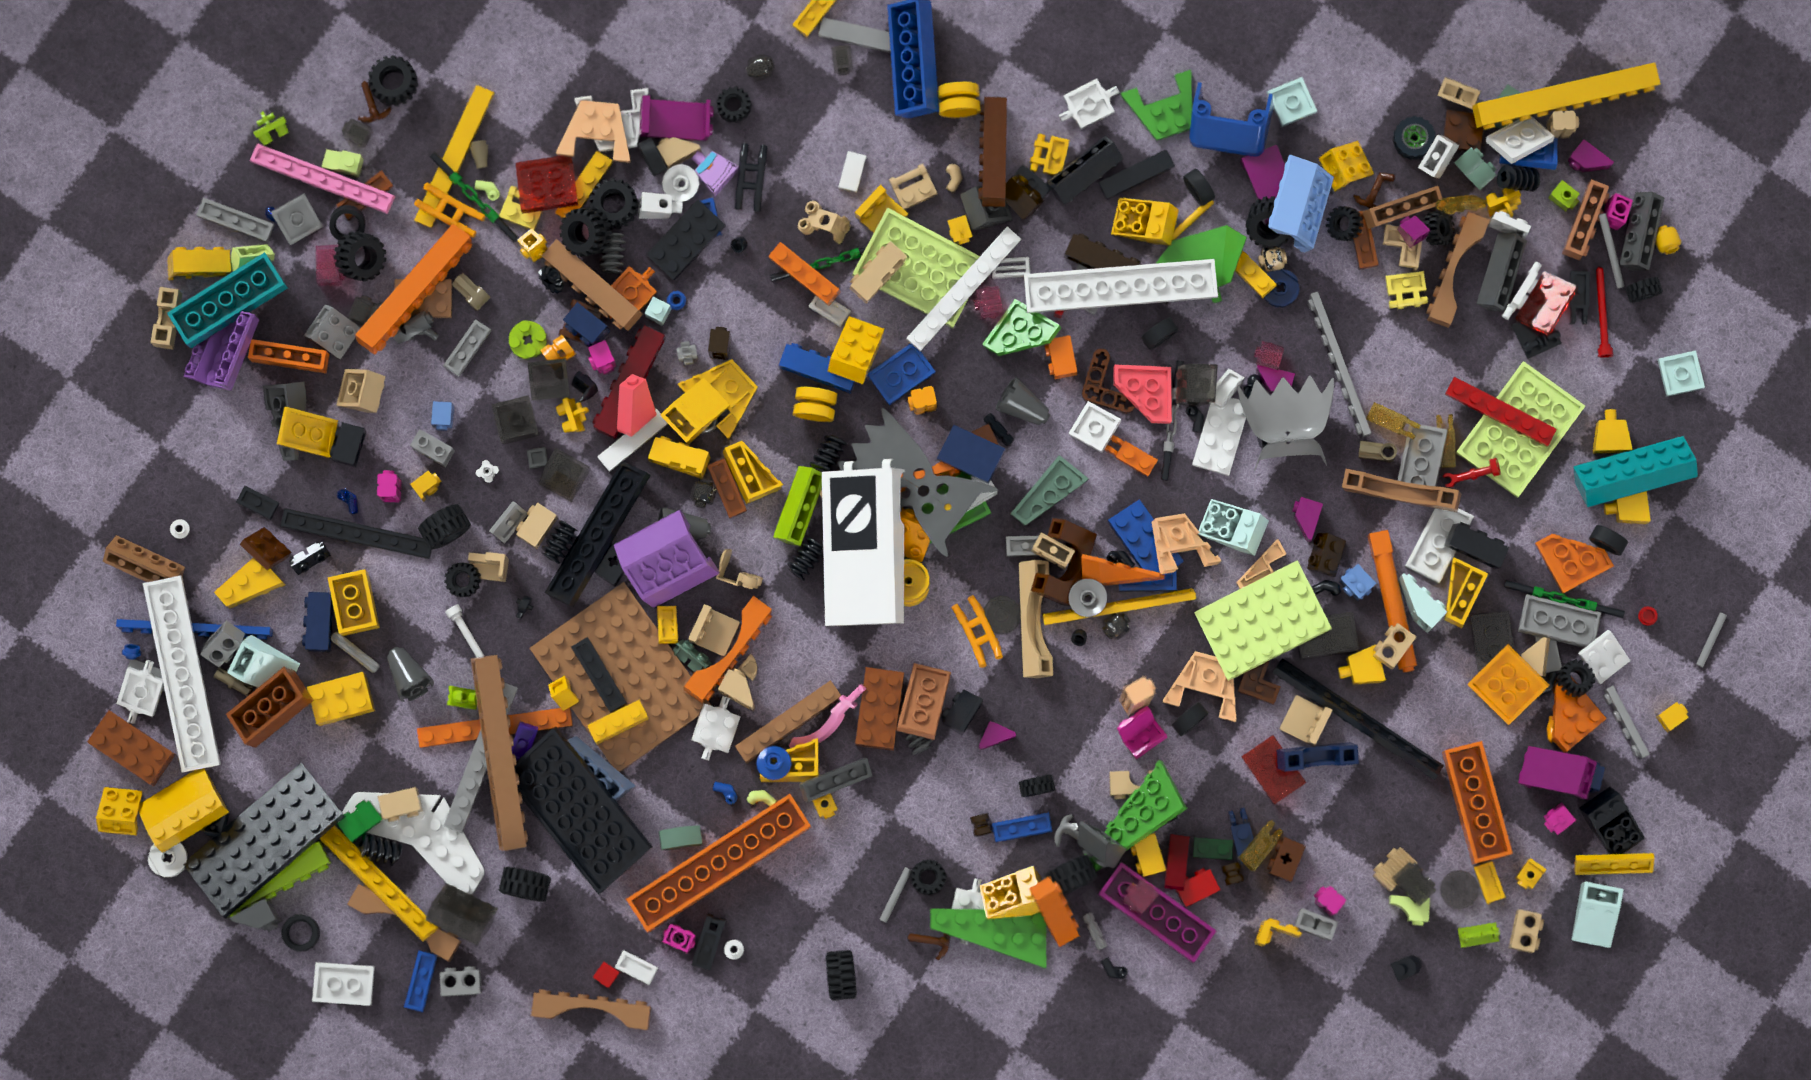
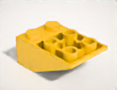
[1111,198,1179,246]
[660,378,730,445]
[980,866,1042,919]

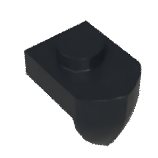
[571,371,598,402]
[202,813,229,837]
[1390,955,1422,982]

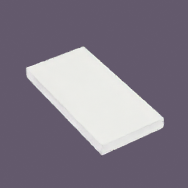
[1405,508,1474,584]

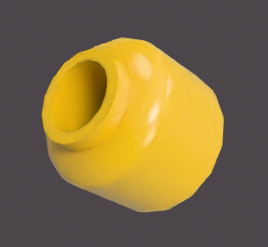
[1655,225,1682,255]

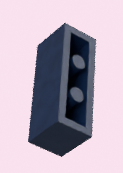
[302,592,333,652]

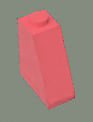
[617,374,657,437]

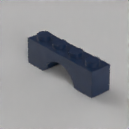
[1277,742,1359,771]

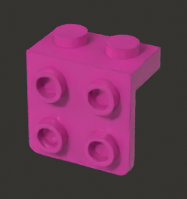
[1117,706,1168,760]

